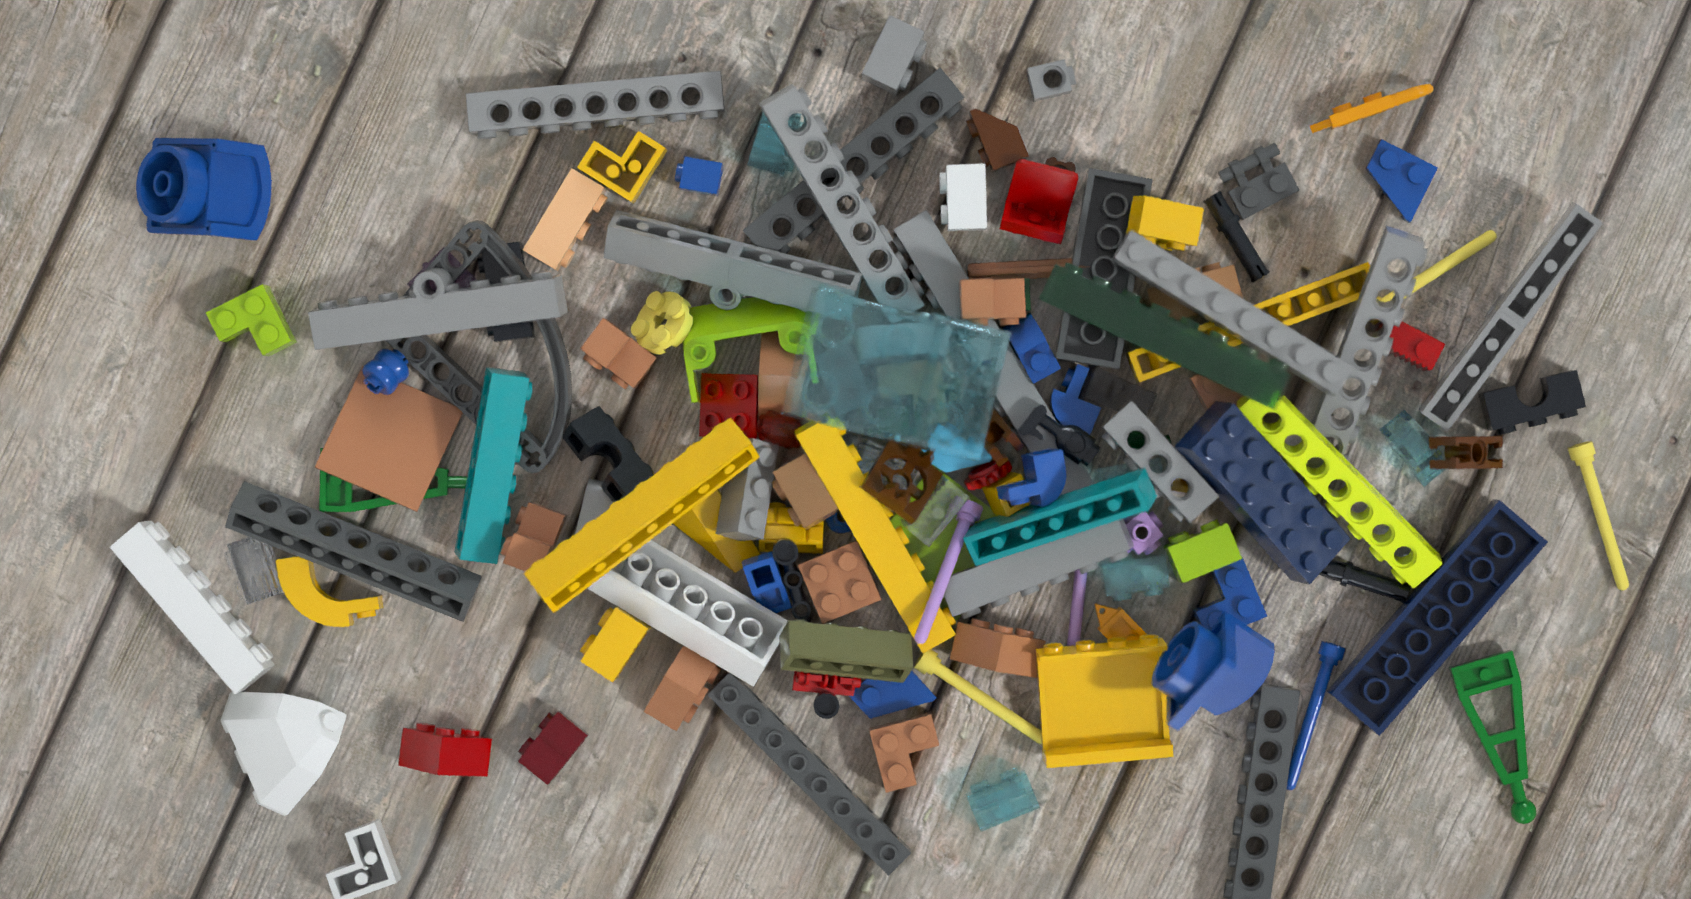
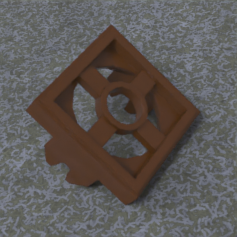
[860,437,943,525]

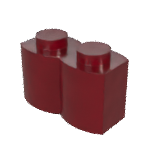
[518,711,589,785]

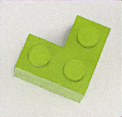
[206,284,297,356]
[1163,519,1242,583]

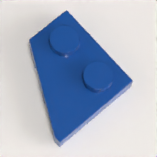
[1365,139,1438,223]
[849,670,937,719]

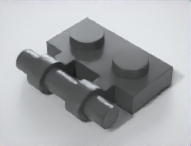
[1218,143,1299,220]

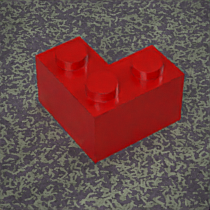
[398,723,492,777]

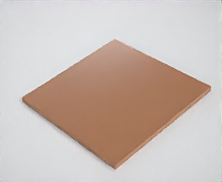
[315,366,463,512]

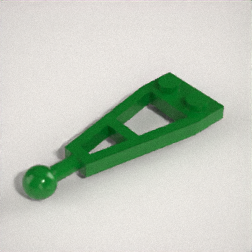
[319,448,467,512]
[1449,650,1537,824]

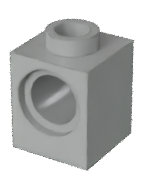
[1026,59,1076,102]

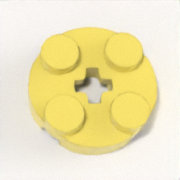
[631,291,693,354]

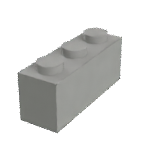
[716,438,779,541]

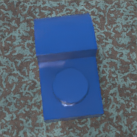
[1001,313,1061,384]
[1050,364,1101,435]
[996,448,1066,507]
[742,551,792,613]

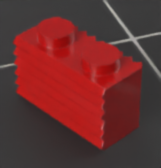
[1376,321,1445,372]

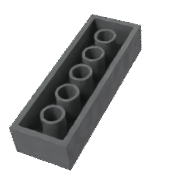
[1055,168,1153,370]

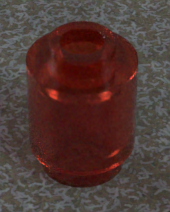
[756,410,805,449]

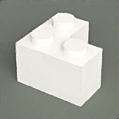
[939,164,987,231]
[326,819,401,899]

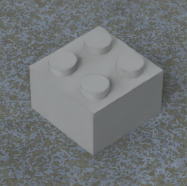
[862,15,927,96]

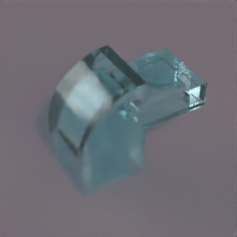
[1379,410,1446,487]

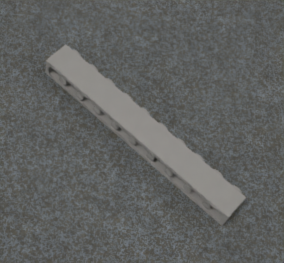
[892,210,1093,495]

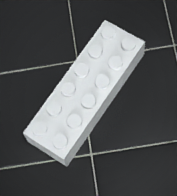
[110,521,275,694]
[588,540,788,687]

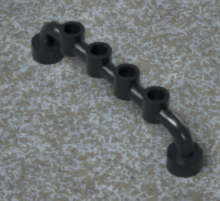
[772,538,839,719]

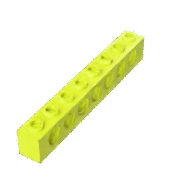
[1237,376,1442,589]

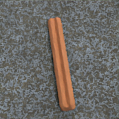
[967,258,1089,280]

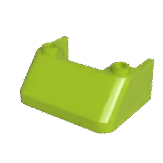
[683,297,819,403]

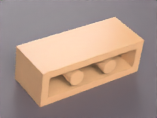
[523,168,608,271]

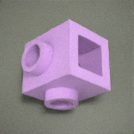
[1123,511,1164,556]

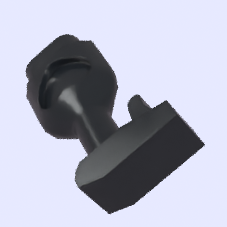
[1018,404,1101,467]

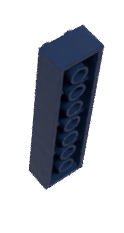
[1326,499,1548,736]

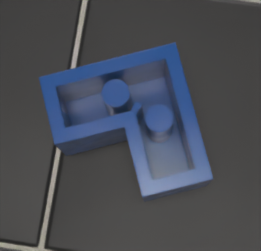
[1193,557,1267,631]

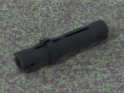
[1203,191,1270,283]
[1319,559,1411,603]

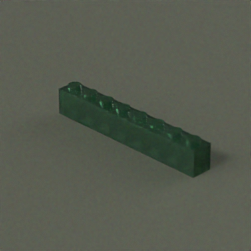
[1039,262,1293,410]

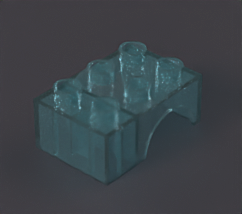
[781,285,1011,461]

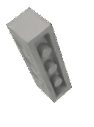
[1102,401,1219,523]

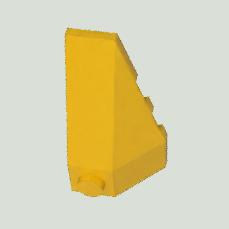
[655,472,761,573]

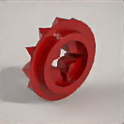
[964,459,1013,490]

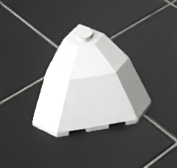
[221,691,347,816]

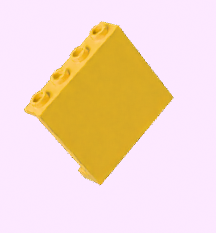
[1036,634,1174,768]

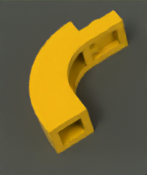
[276,556,384,627]

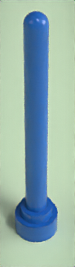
[1286,641,1346,790]

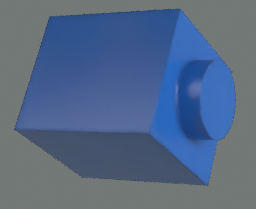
[675,156,724,196]

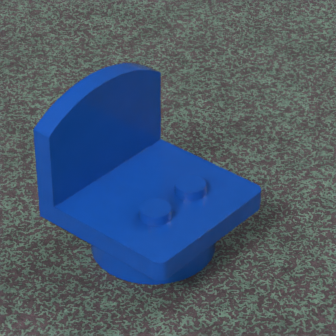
[136,138,272,240]
[1152,611,1275,731]

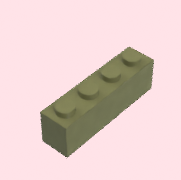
[779,619,913,683]

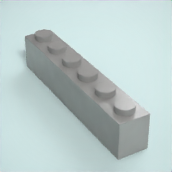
[944,519,1134,619]

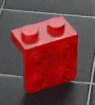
[999,159,1079,245]

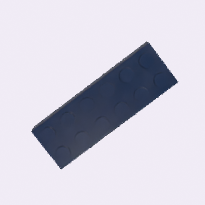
[1174,401,1351,585]

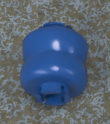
[362,349,409,395]

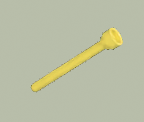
[1369,230,1497,325]
[1567,441,1629,590]
[913,649,1042,745]

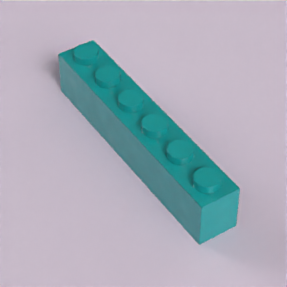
[454,367,533,564]
[963,467,1157,566]

